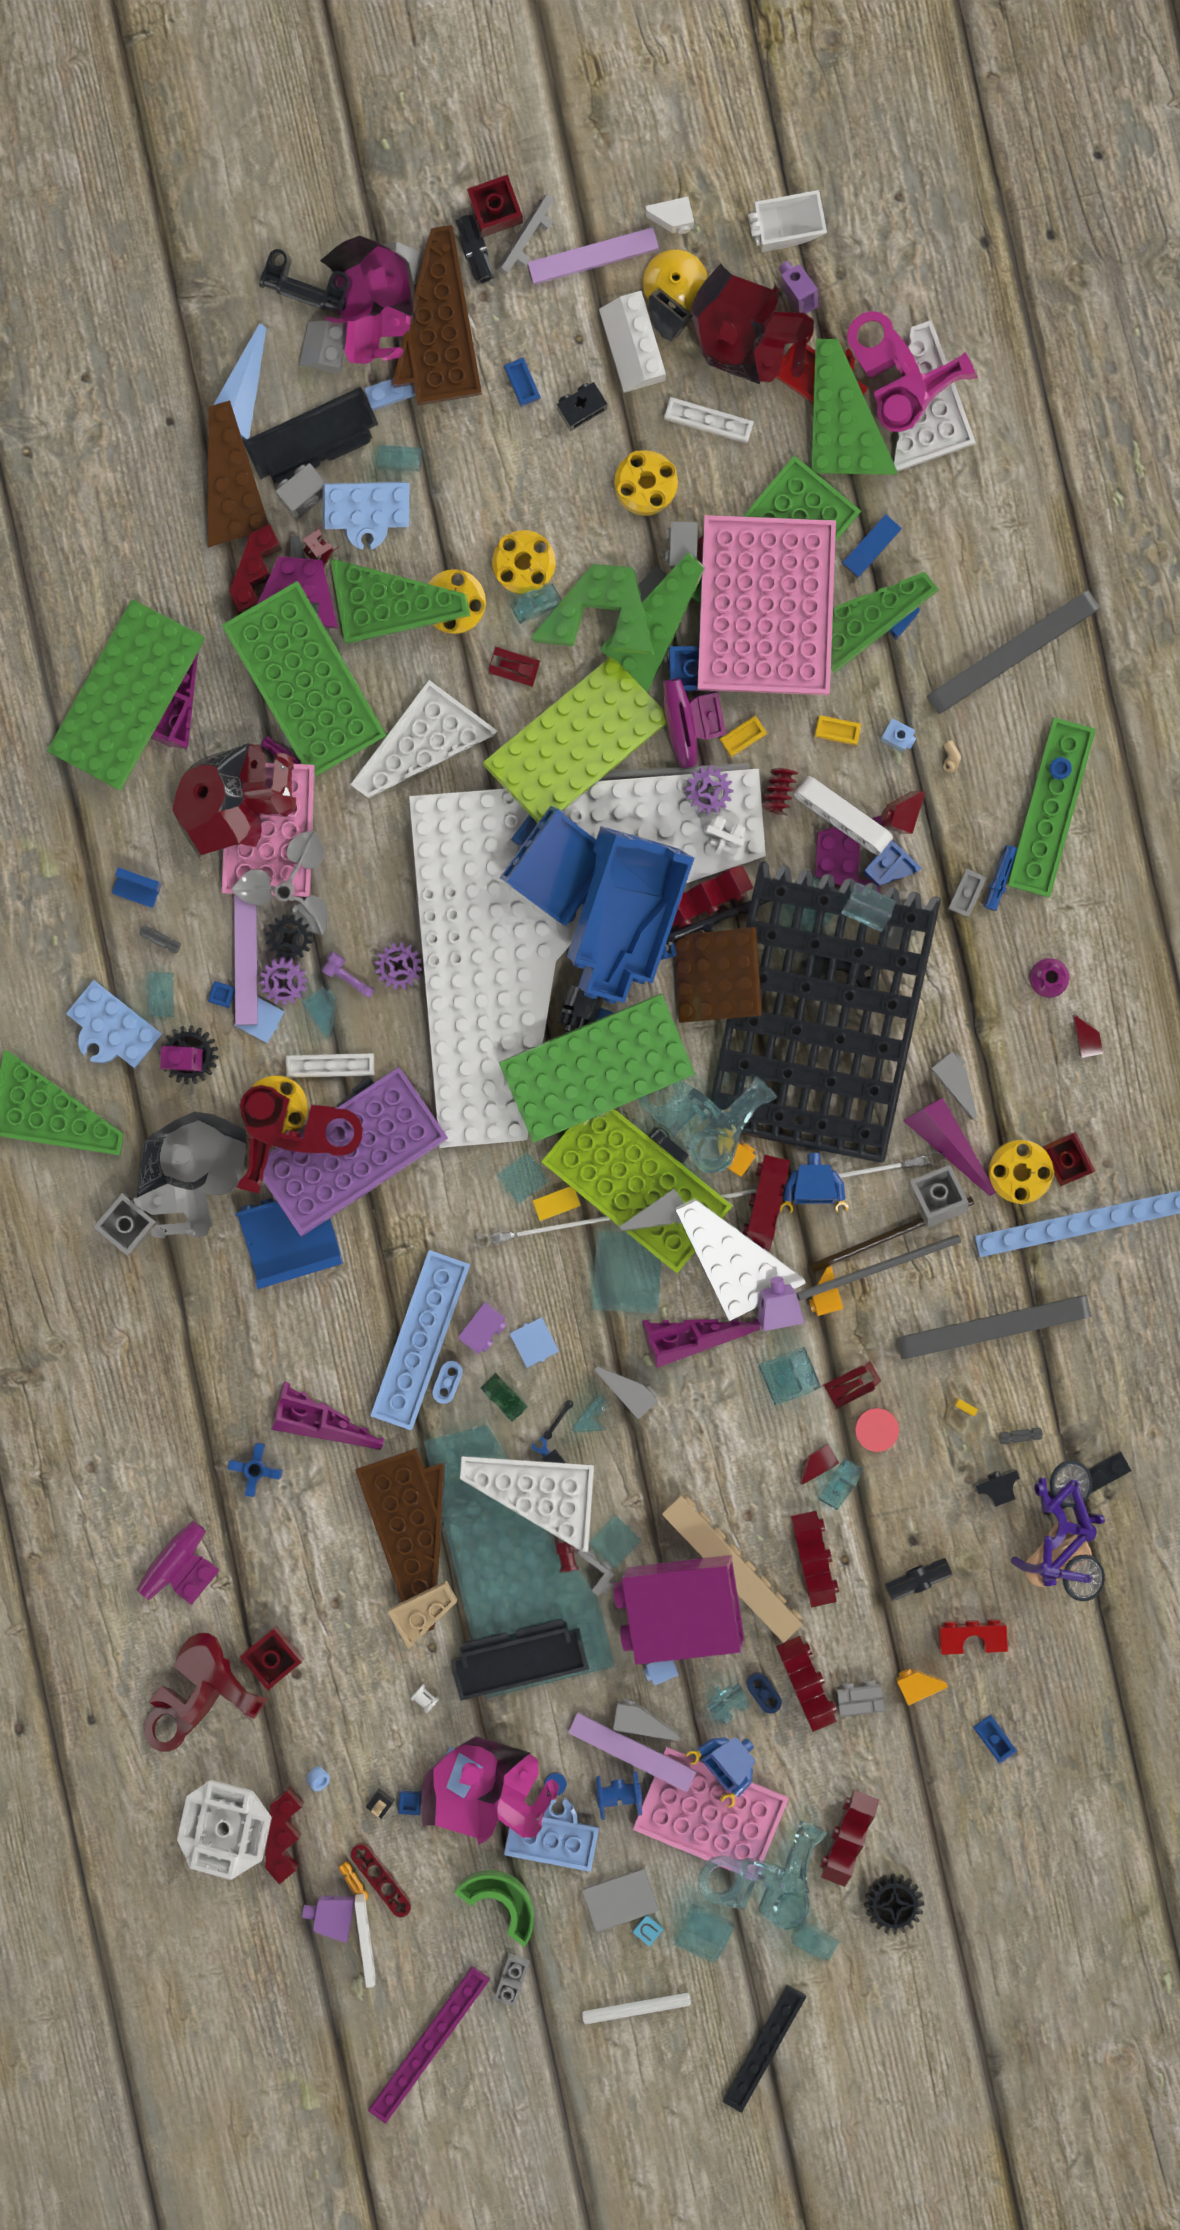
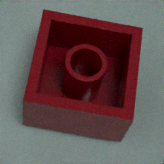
[467,174,523,237]
[240,1625,304,1691]

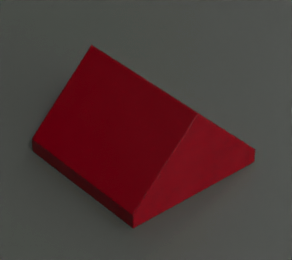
[1042,1132,1095,1187]

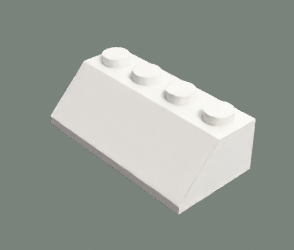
[599,291,666,393]

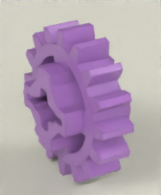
[685,766,734,814]
[375,942,423,990]
[259,957,308,1005]

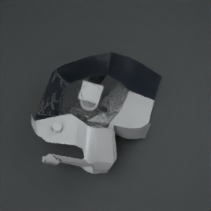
[133,1112,246,1238]

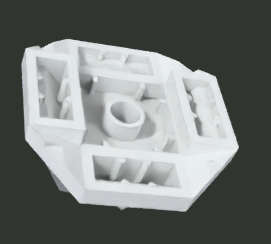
[177,1780,272,1880]

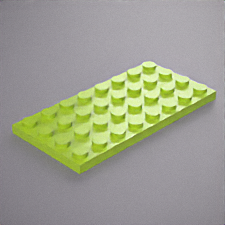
[483,657,667,823]
[541,1109,733,1274]

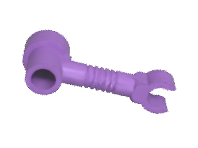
[321,951,375,998]

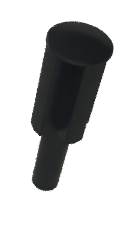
[336,1076,375,1108]

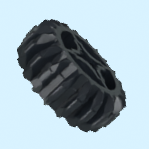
[159,1025,219,1085]
[864,1873,924,1935]

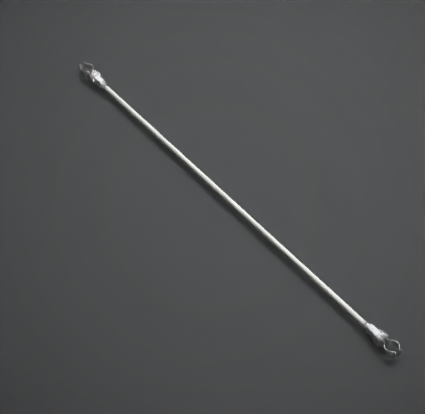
[474,1152,945,1247]

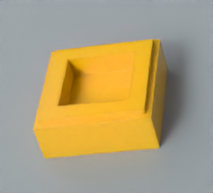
[953,1398,978,1416]

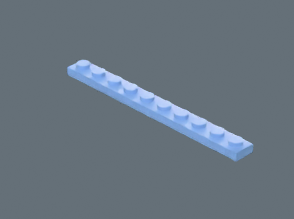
[974,1191,1180,1257]

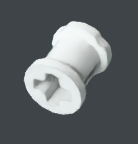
[410,1684,439,1713]

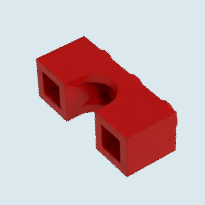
[938,1619,1008,1655]

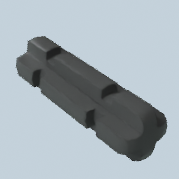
[139,925,181,953]
[999,1427,1043,1444]

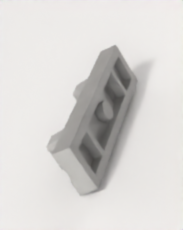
[495,194,554,275]

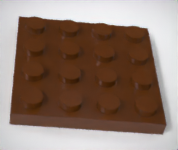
[674,927,762,1023]

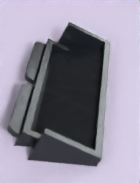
[243,387,378,484]
[451,1619,589,1701]

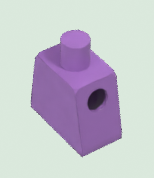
[778,261,818,314]
[758,1277,804,1331]
[302,1896,355,1943]

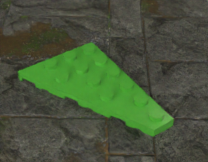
[812,339,897,475]
[330,559,470,644]
[0,1050,124,1155]

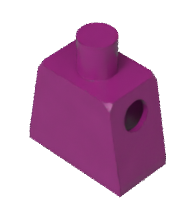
[159,1046,203,1071]

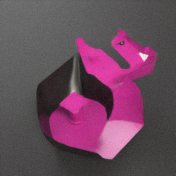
[320,236,415,364]
[421,1736,559,1846]

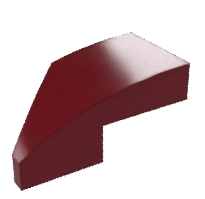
[1073,1014,1103,1058]
[799,1444,839,1485]

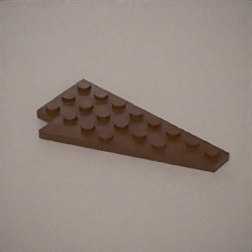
[393,225,482,406]
[355,1448,445,1632]

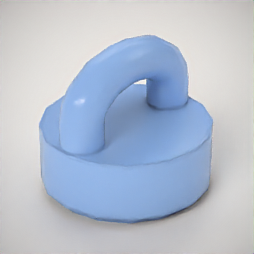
[306,1766,330,1791]

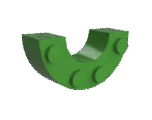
[454,1870,534,1947]

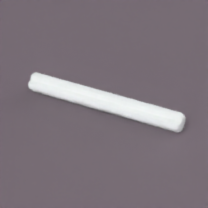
[582,1993,691,2024]

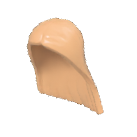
[1024,1519,1092,1587]

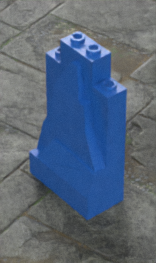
[567,826,695,1004]

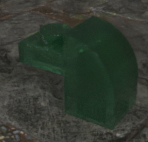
[480,1372,528,1422]

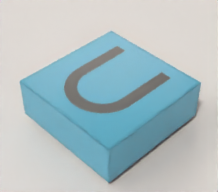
[632,1915,664,1947]

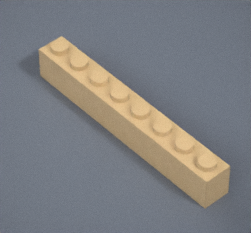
[661,1494,803,1643]

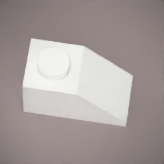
[645,197,694,234]

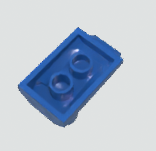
[668,646,707,691]

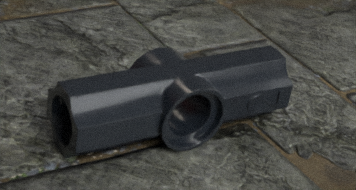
[456,215,494,284]
[884,1558,953,1601]

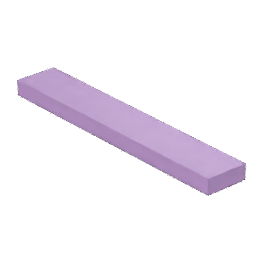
[528,227,659,285]
[234,894,258,1025]
[568,1712,697,1792]

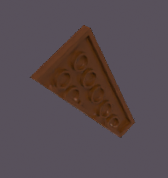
[207,400,269,548]

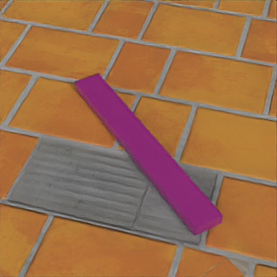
[368,1965,490,2124]

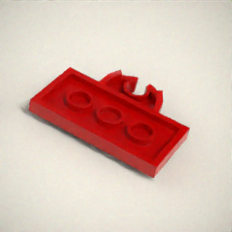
[775,342,868,405]

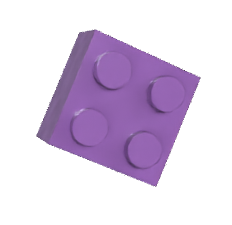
[458,1302,507,1354]

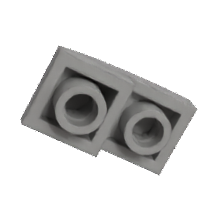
[494,1953,530,2007]

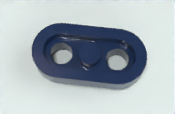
[746,1672,782,1714]

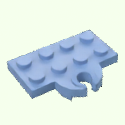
[322,482,410,550]
[66,980,163,1069]
[504,1798,599,1872]

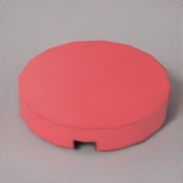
[855,1408,899,1452]

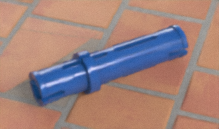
[983,845,1018,911]

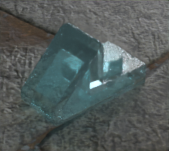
[572,1395,607,1433]

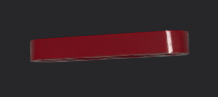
[351,1843,411,1917]

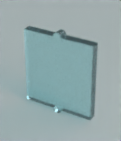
[497,1153,549,1204]
[589,1515,642,1568]

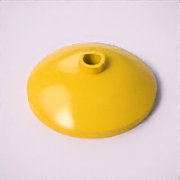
[643,249,708,312]

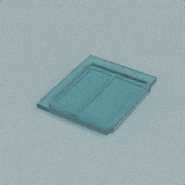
[592,1231,661,1314]

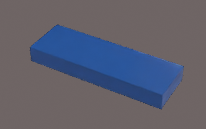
[842,514,902,578]

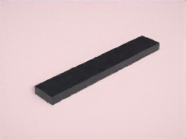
[722,1984,807,2113]

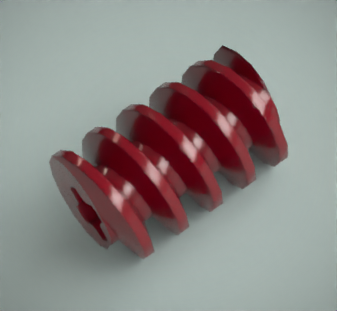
[762,768,798,816]

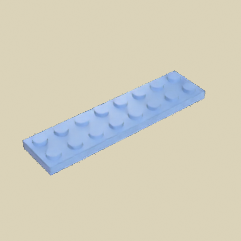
[370,1250,470,1431]

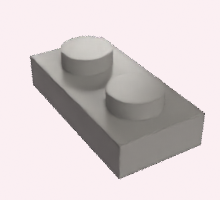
[948,869,986,918]

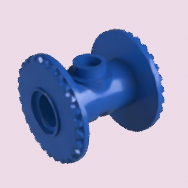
[596,1771,642,1820]

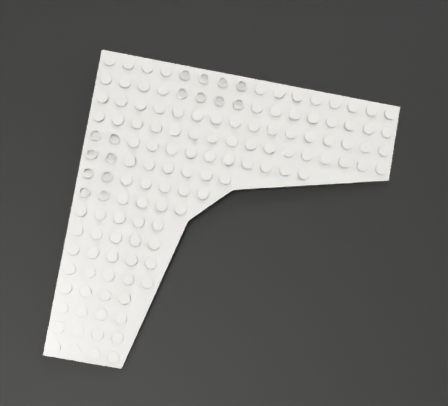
[409,769,766,1148]

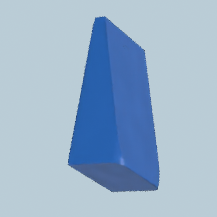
[973,1714,1018,1764]

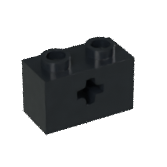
[557,382,608,432]

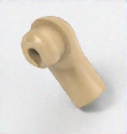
[943,740,961,773]

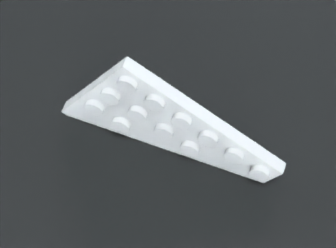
[894,320,976,472]
[351,680,498,799]
[675,1198,806,1321]
[460,1457,594,1553]

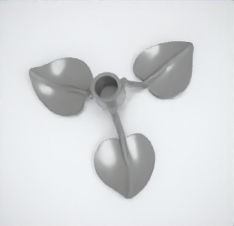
[232,831,328,935]

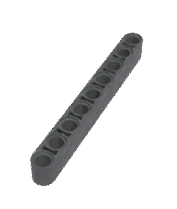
[927,590,1100,714]
[896,1295,1092,1359]

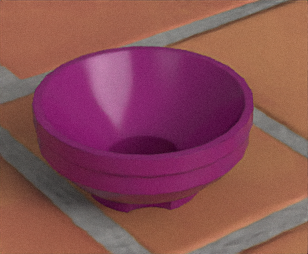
[1029,958,1070,998]

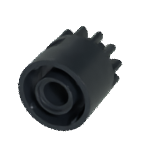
[557,985,604,1032]

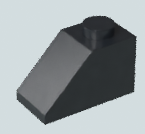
[649,288,692,342]

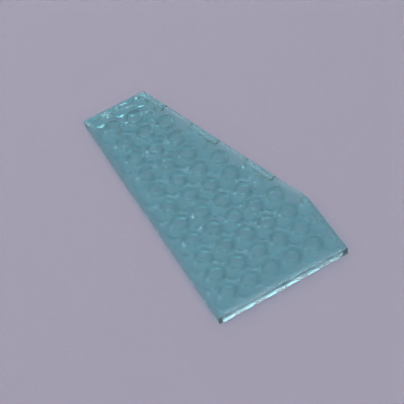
[424,1425,615,1698]

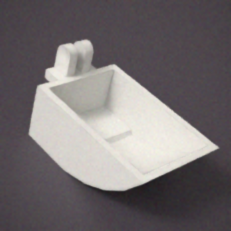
[748,190,827,253]

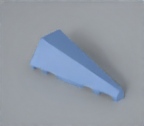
[208,323,267,440]

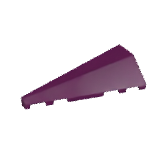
[150,651,199,749]

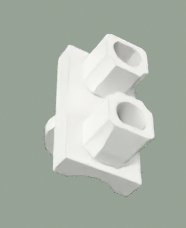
[704,816,745,855]

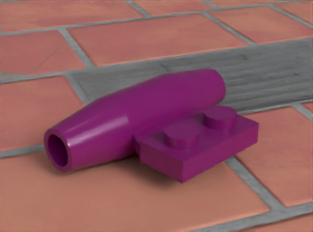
[663,678,726,768]
[136,1520,220,1605]

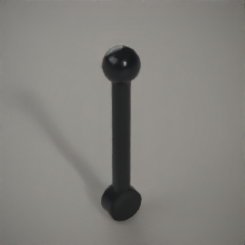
[544,1400,573,1440]

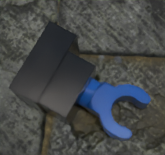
[531,1437,566,1463]

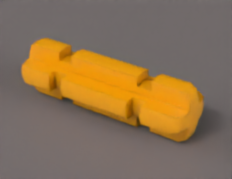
[338,1861,369,1901]

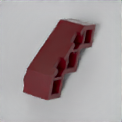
[229,525,282,614]
[671,865,754,928]
[742,1155,790,1251]
[791,1511,839,1608]
[776,1636,837,1732]
[265,1786,304,1885]
[819,1790,879,1887]

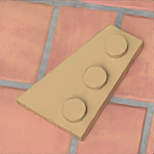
[388,1581,457,1649]

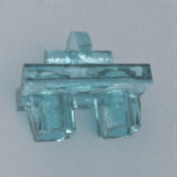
[707,1683,750,1724]

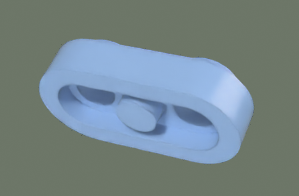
[433,1361,463,1404]

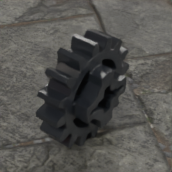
[265,914,313,961]

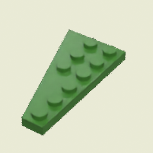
[600,552,705,693]
[831,572,939,673]

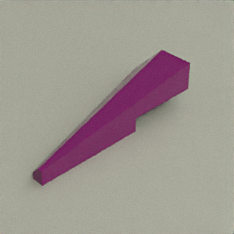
[903,1098,997,1196]
[642,1319,760,1368]
[271,1381,384,1450]

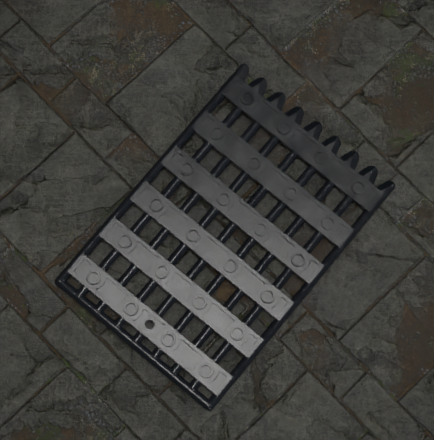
[705,861,941,1163]

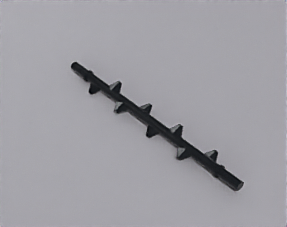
[666,882,795,945]

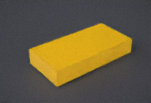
[719,715,768,758]
[814,715,861,746]
[532,1187,581,1221]

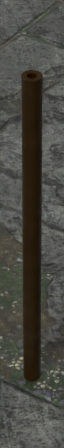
[810,1197,974,1272]

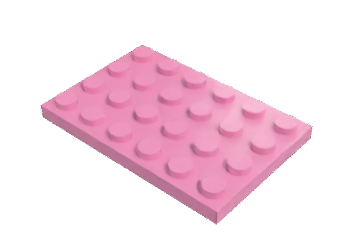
[222,763,315,897]
[633,1746,789,1880]

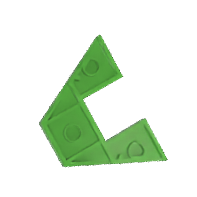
[531,564,654,655]

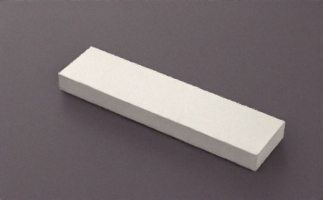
[664,397,754,444]
[286,1053,374,1078]
[355,1894,376,1988]

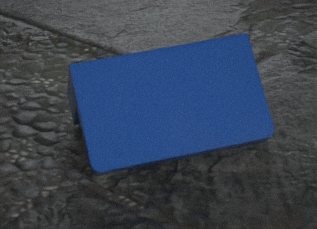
[112,867,162,908]

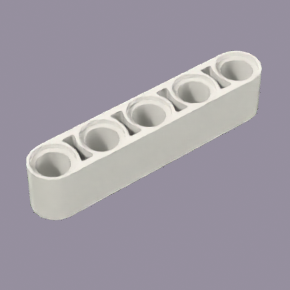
[794,776,893,855]

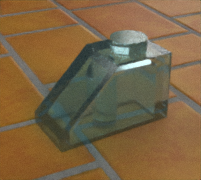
[510,584,562,624]
[302,987,338,1039]
[819,1458,863,1510]
[790,1919,840,1961]

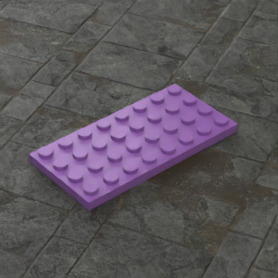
[263,1067,448,1237]

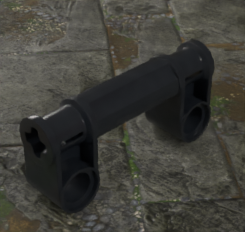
[259,249,352,316]

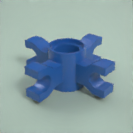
[228,1442,283,1497]

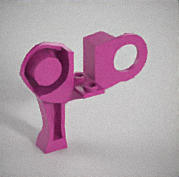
[847,311,978,432]

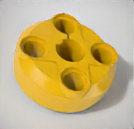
[614,450,678,516]
[492,530,556,595]
[428,569,486,634]
[252,1075,308,1134]
[988,1140,1054,1204]

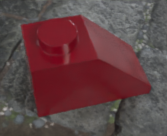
[881,791,925,834]

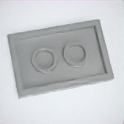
[582,1867,659,1932]

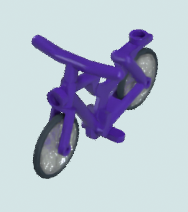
[1011,1460,1105,1601]

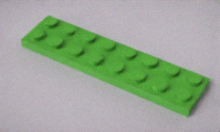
[1007,717,1096,898]

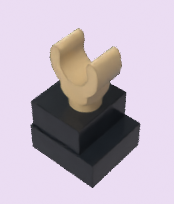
[366,1788,395,1819]

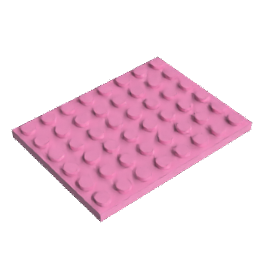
[698,515,836,695]

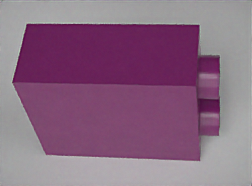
[613,1555,745,1665]

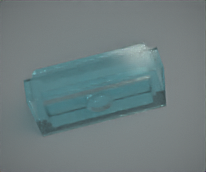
[376,445,422,472]
[842,883,896,932]
[148,971,174,1017]

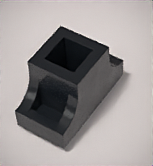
[973,1469,1020,1507]

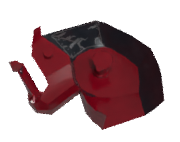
[691,263,814,384]
[172,743,296,861]

